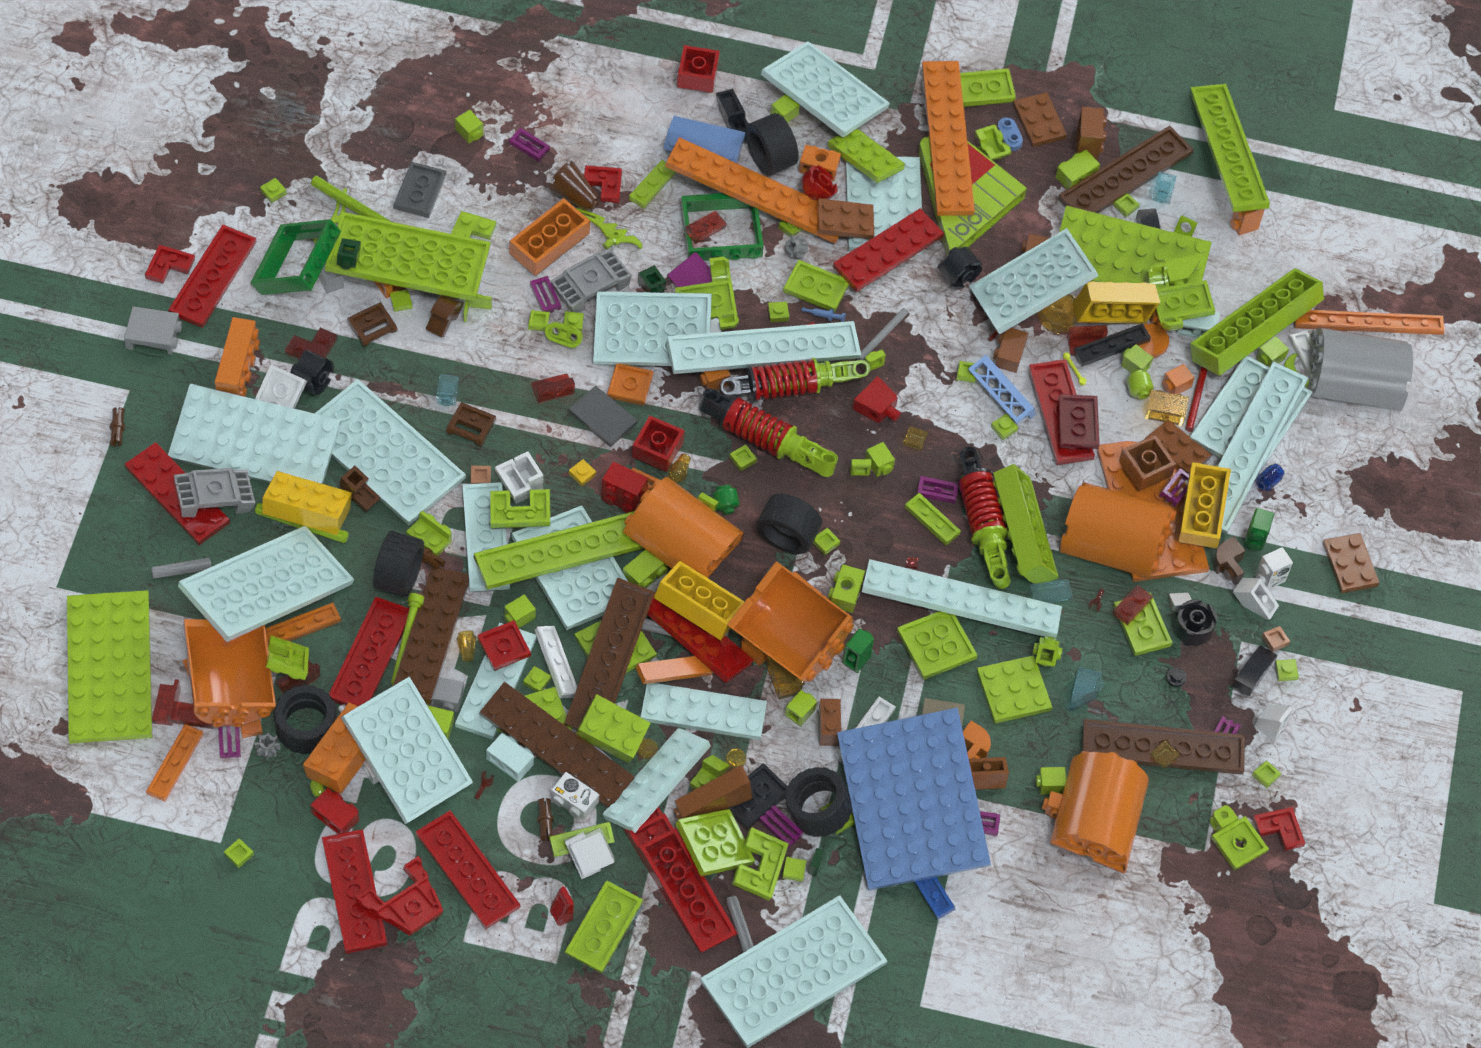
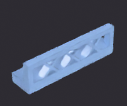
[968,355,1036,424]

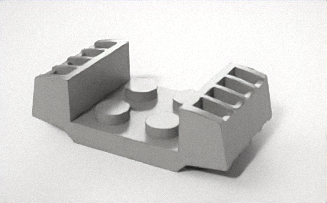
[551,249,632,312]
[174,468,255,517]

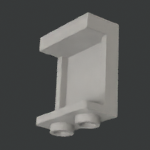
[124,306,182,355]

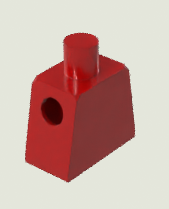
[853,376,901,423]

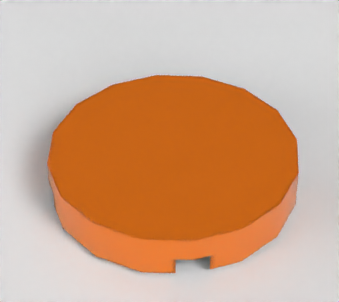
[1139,323,1169,358]

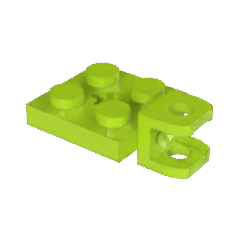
[1210,805,1269,871]

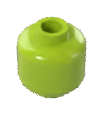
[1127,370,1154,399]

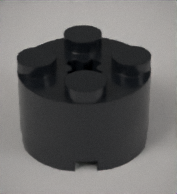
[937,247,983,290]
[290,350,334,396]
[1174,599,1217,646]

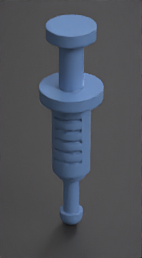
[802,308,846,322]

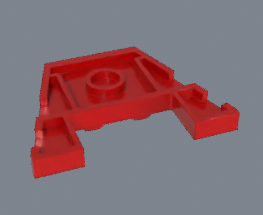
[355,856,443,936]

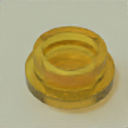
[638,739,658,759]
[726,748,746,768]

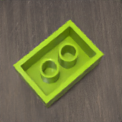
[576,694,651,763]

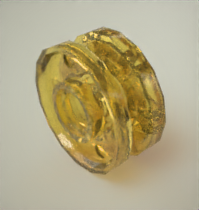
[1038,294,1077,333]

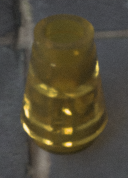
[669,454,691,482]
[456,631,476,662]

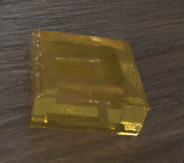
[903,426,928,451]
[1150,740,1180,769]

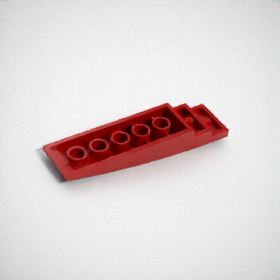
[622,807,738,953]

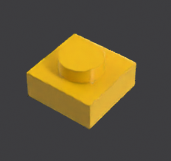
[569,459,596,486]

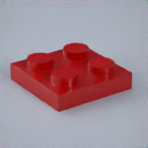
[477,620,531,671]

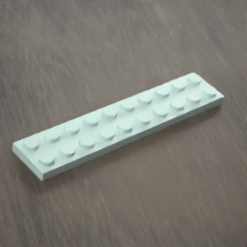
[667,321,861,374]
[1218,362,1308,535]
[862,559,1062,638]

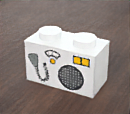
[1255,547,1293,590]
[551,772,599,821]

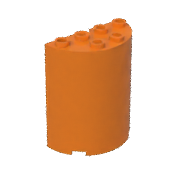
[623,477,744,578]
[1060,482,1177,579]
[727,561,854,682]
[183,619,276,727]
[1050,751,1149,874]

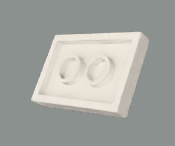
[255,364,307,409]

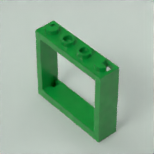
[681,193,764,261]
[250,219,341,295]

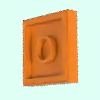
[607,364,654,406]

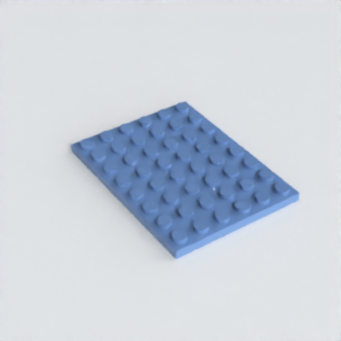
[837,708,991,891]

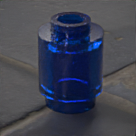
[1256,464,1285,491]

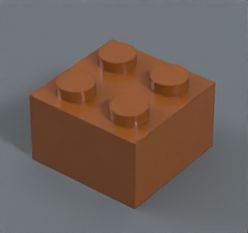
[1076,107,1107,160]
[1119,434,1176,491]

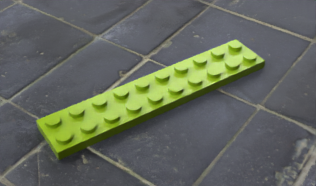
[1190,84,1270,212]
[473,511,644,590]

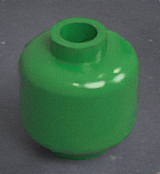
[712,485,740,515]

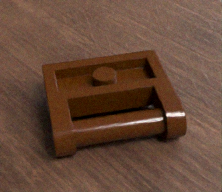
[347,302,398,347]
[446,402,496,447]

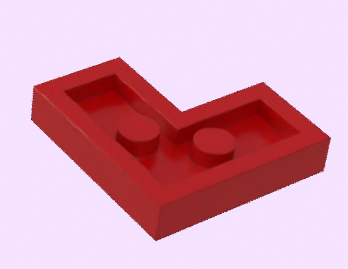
[584,165,622,203]
[145,245,195,284]
[1253,807,1306,851]

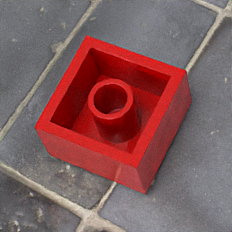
[677,45,720,93]
[632,415,685,472]
[601,462,648,513]

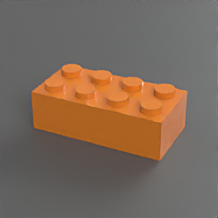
[509,198,590,276]
[215,317,260,397]
[303,703,366,794]

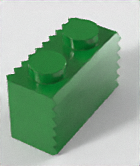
[1244,508,1275,551]
[842,629,874,673]

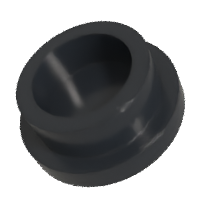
[1167,668,1187,687]

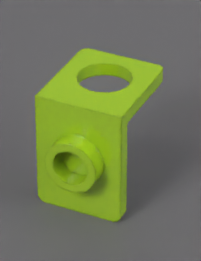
[1174,215,1198,237]
[464,294,492,322]

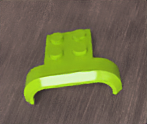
[675,257,739,330]
[1148,262,1215,331]

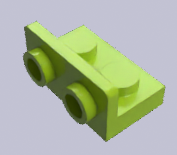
[406,511,452,556]

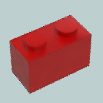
[311,788,359,834]

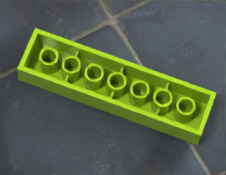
[1190,268,1324,376]

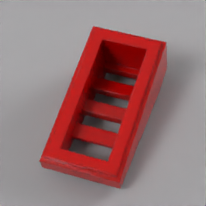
[550,886,574,926]

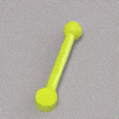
[1063,352,1087,386]

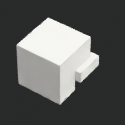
[495,452,543,504]
[565,828,614,879]

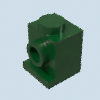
[337,238,361,269]
[638,265,666,293]

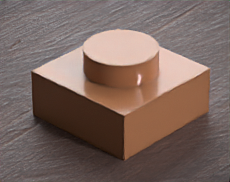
[471,466,491,484]
[1262,626,1290,652]

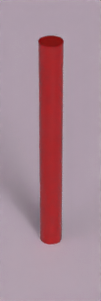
[1185,366,1208,432]

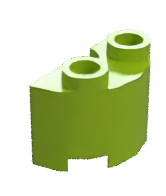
[975,124,1011,161]

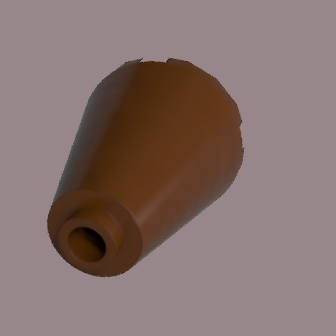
[547,160,599,211]

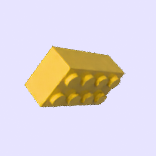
[1072,281,1160,324]
[1178,462,1231,549]
[262,471,352,535]
[654,561,744,640]

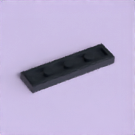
[1074,323,1151,367]

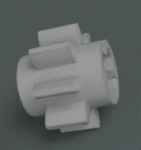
[785,235,809,258]
[254,732,281,760]

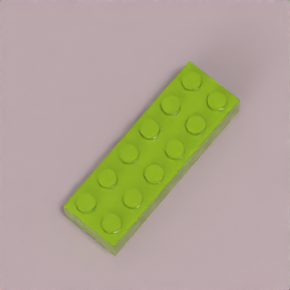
[993,464,1059,587]

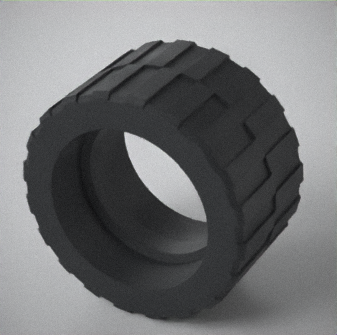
[745,113,799,176]
[756,493,823,555]
[373,531,424,597]
[274,685,337,754]
[785,767,852,837]

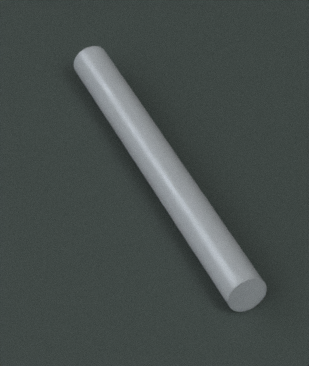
[857,308,908,360]

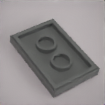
[393,161,447,218]
[569,386,637,447]

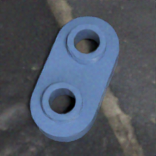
[997,118,1023,151]

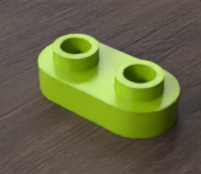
[545,321,583,348]

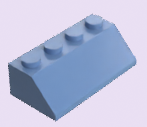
[663,116,745,164]

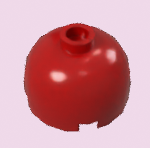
[801,165,838,201]

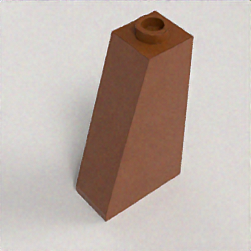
[673,765,752,821]

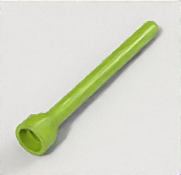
[391,593,425,685]

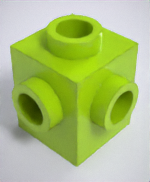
[1033,636,1063,667]

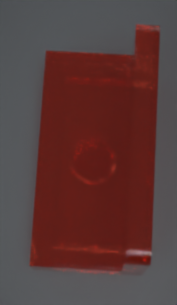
[1067,325,1108,356]
[531,373,575,403]
[275,659,321,694]
[152,679,181,726]

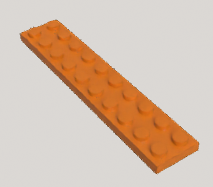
[922,61,975,216]
[665,137,839,244]

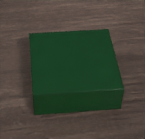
[808,848,824,876]

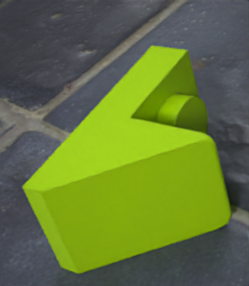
[690,755,730,789]

